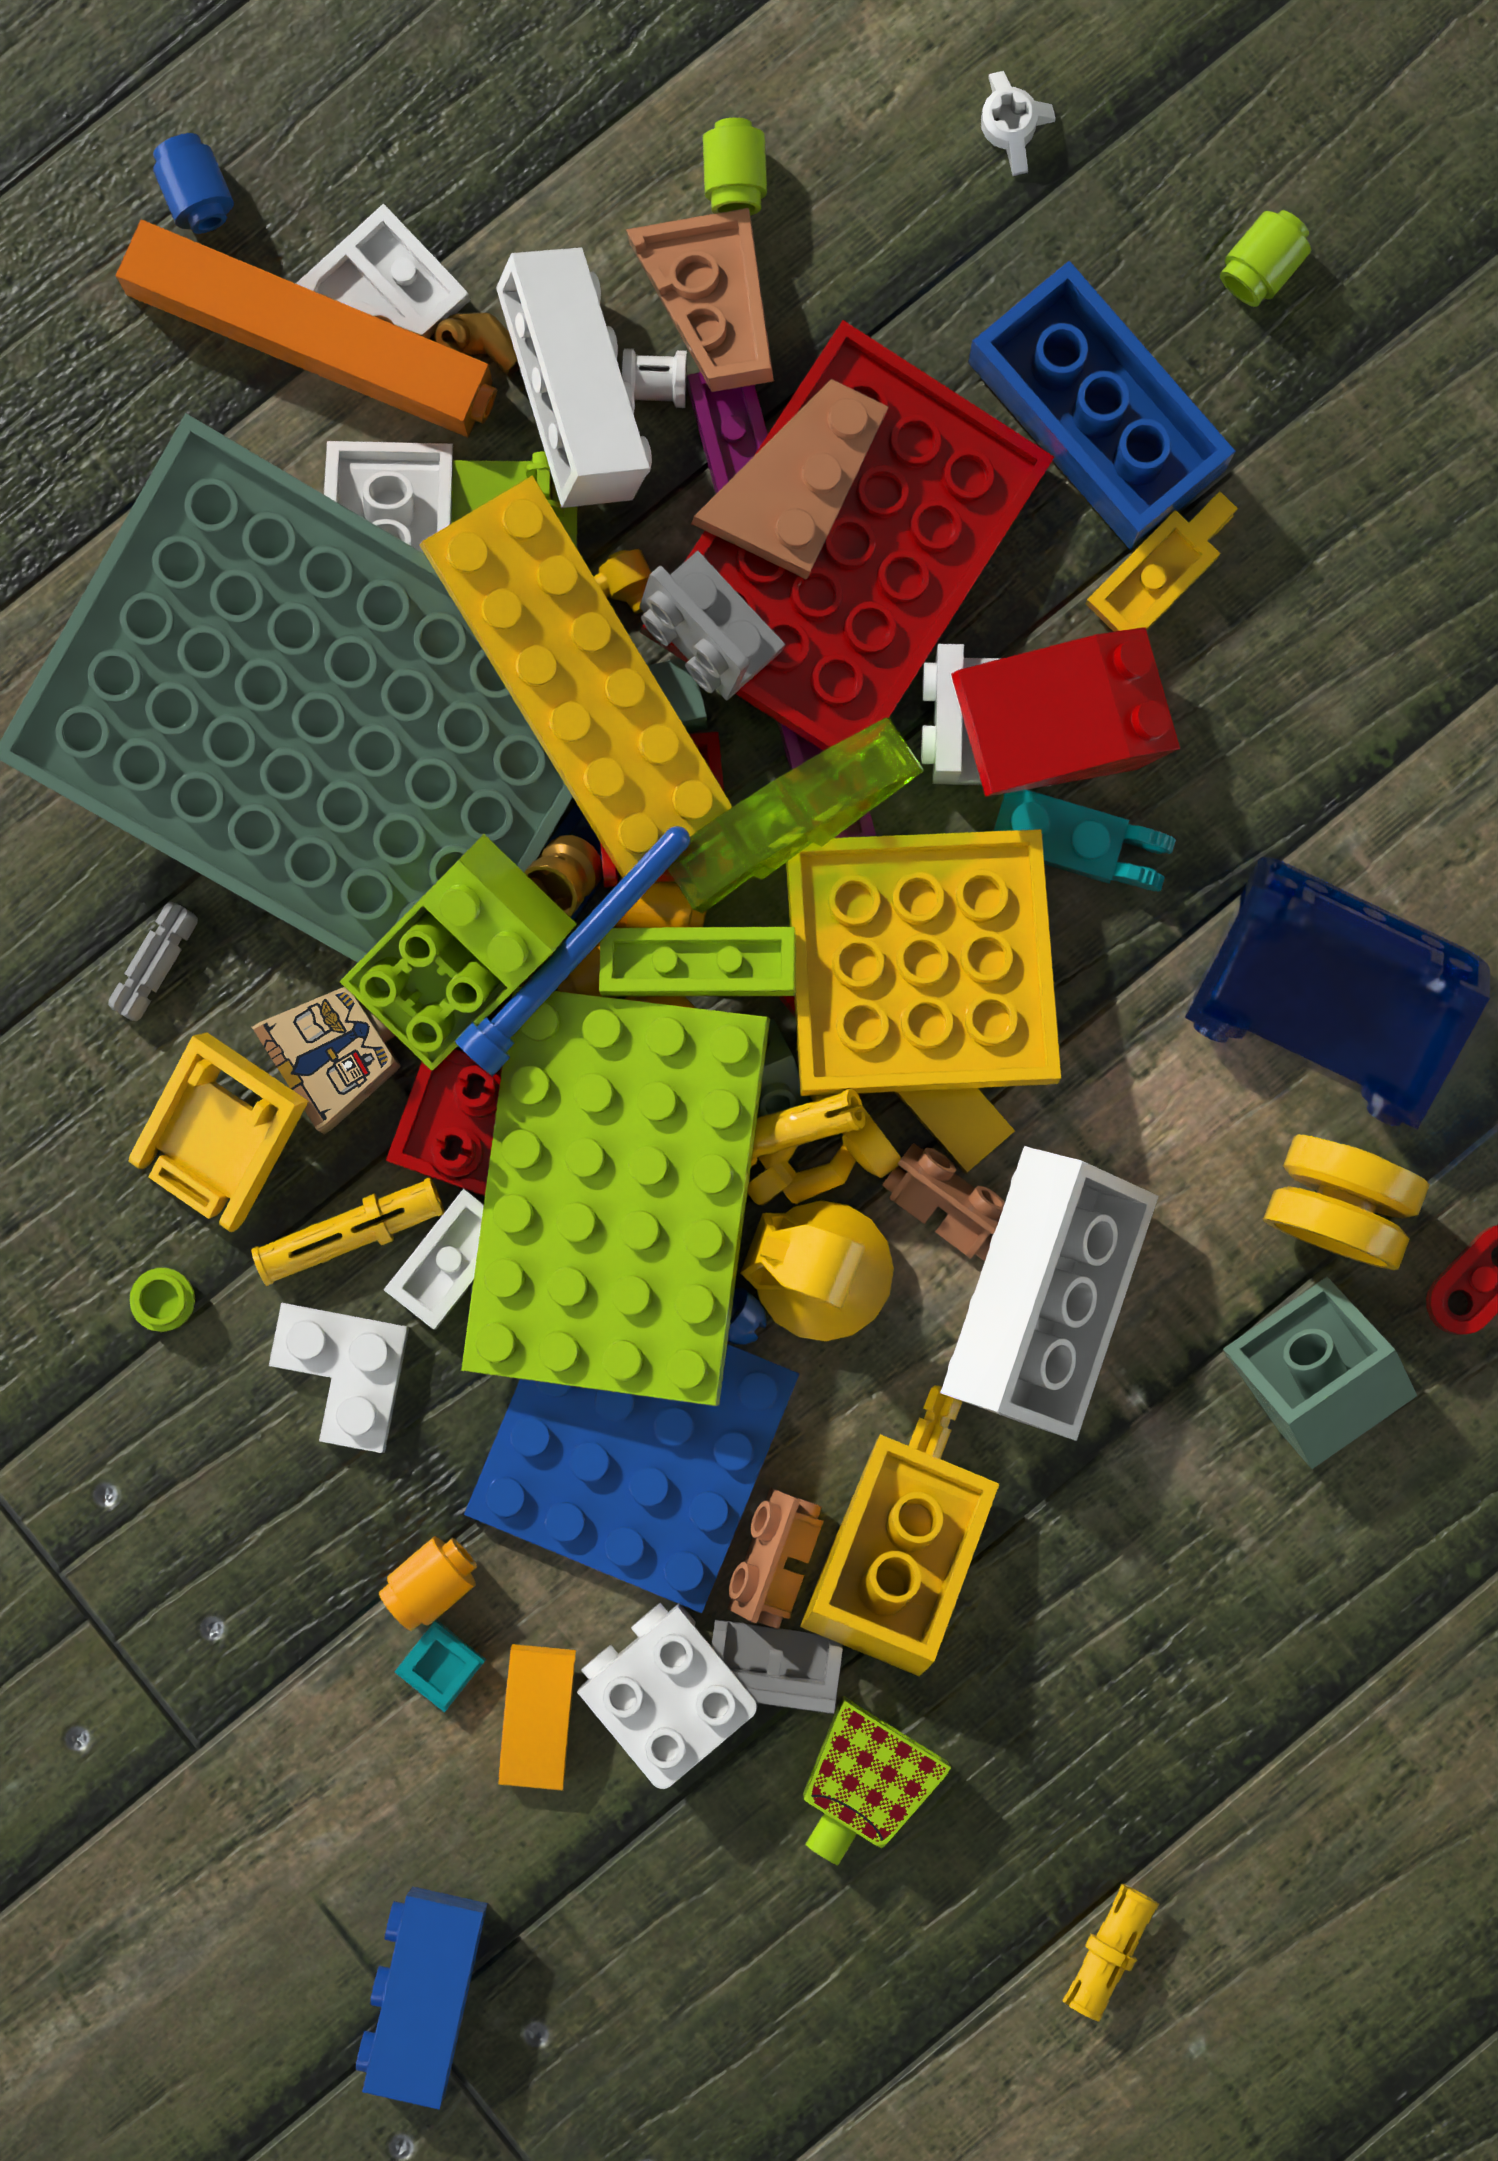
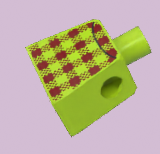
[803,1696,951,1865]

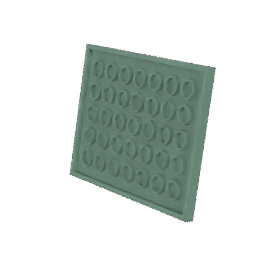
[0,413,573,963]

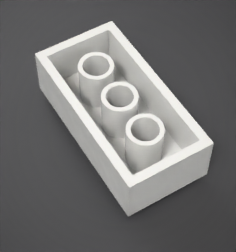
[941,1146,1159,1441]

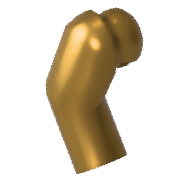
[435,313,520,376]

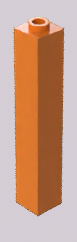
[115,219,497,438]

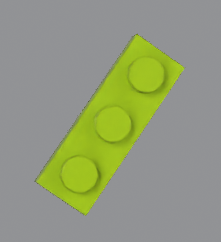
[599,927,796,997]

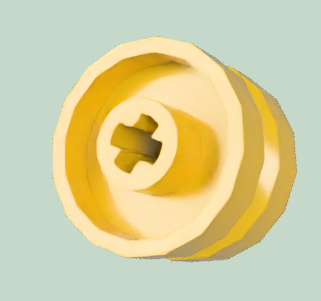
[1263,1134,1430,1270]

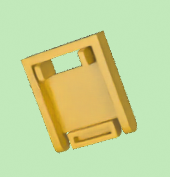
[128,1032,309,1232]

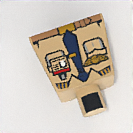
[252,987,401,1134]

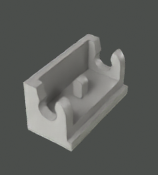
[711,1619,843,1714]

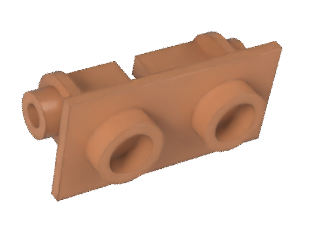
[882,1143,1005,1261]
[727,1488,824,1629]

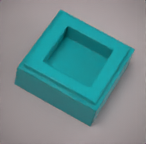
[395,1619,487,1713]

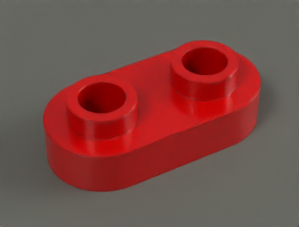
[1426,1225,1498,1335]

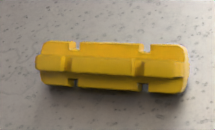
[909,1385,963,1459]

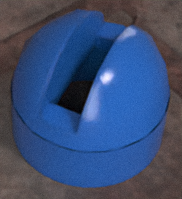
[728,1288,767,1345]

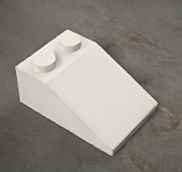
[324,441,453,553]

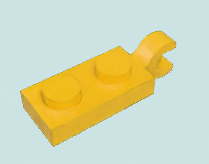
[1085,492,1238,632]

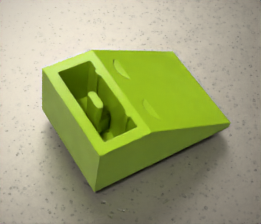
[340,834,576,1071]

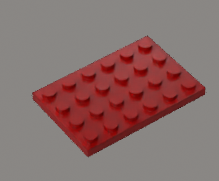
[640,320,1054,771]

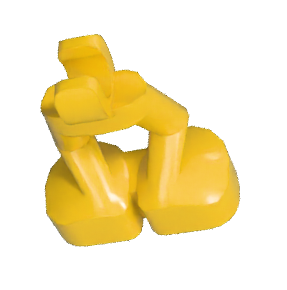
[747,1094,901,1205]

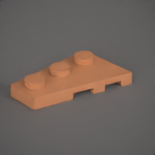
[626,208,774,392]
[691,379,888,580]

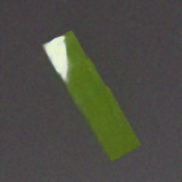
[668,717,924,913]

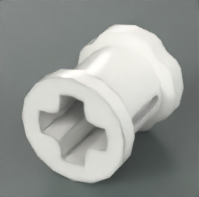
[622,348,687,408]

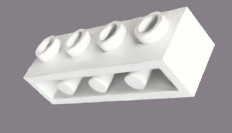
[496,247,652,508]

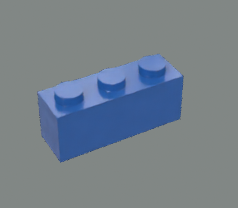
[355,1886,488,2109]

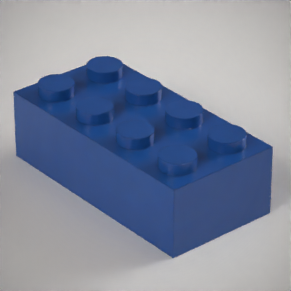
[968,261,1236,550]

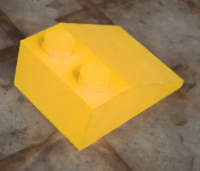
[800,1434,999,1676]

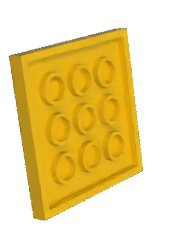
[785,829,1061,1096]

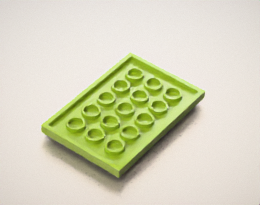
[461,986,770,1406]

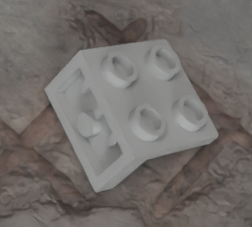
[639,550,786,701]

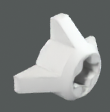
[981,71,1055,176]

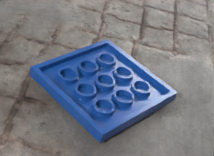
[464,1344,799,1613]

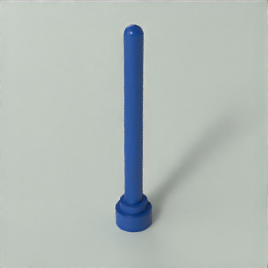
[455,826,690,1076]

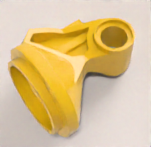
[740,1201,894,1342]

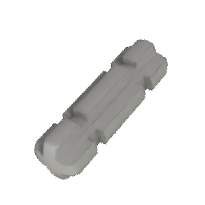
[108,902,198,1021]

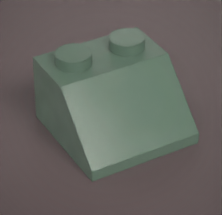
[1223,1277,1417,1469]

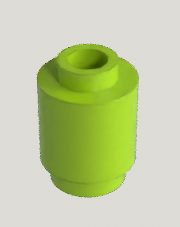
[703,118,767,216]
[1220,210,1311,307]

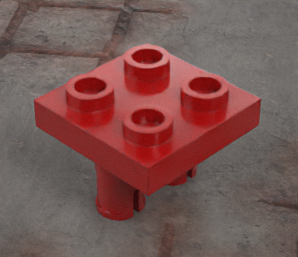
[386,1049,503,1196]

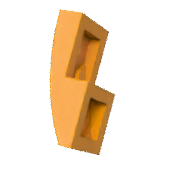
[498,1644,576,1790]

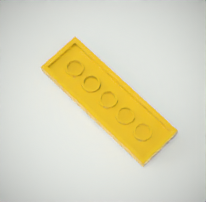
[419,475,735,878]

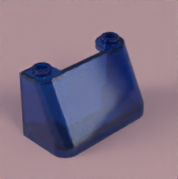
[1185,857,1490,1129]

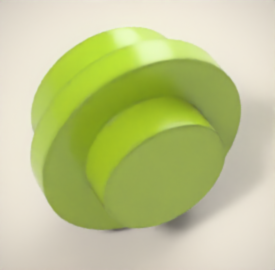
[130,1268,195,1332]

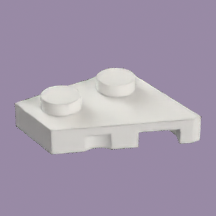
[296,204,470,339]

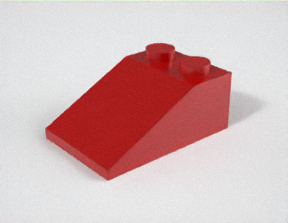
[951,627,1180,797]

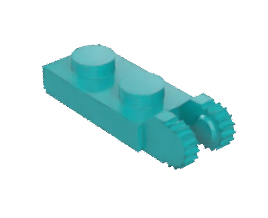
[993,790,1176,892]

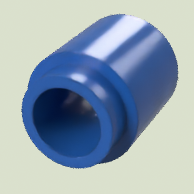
[153,133,234,234]

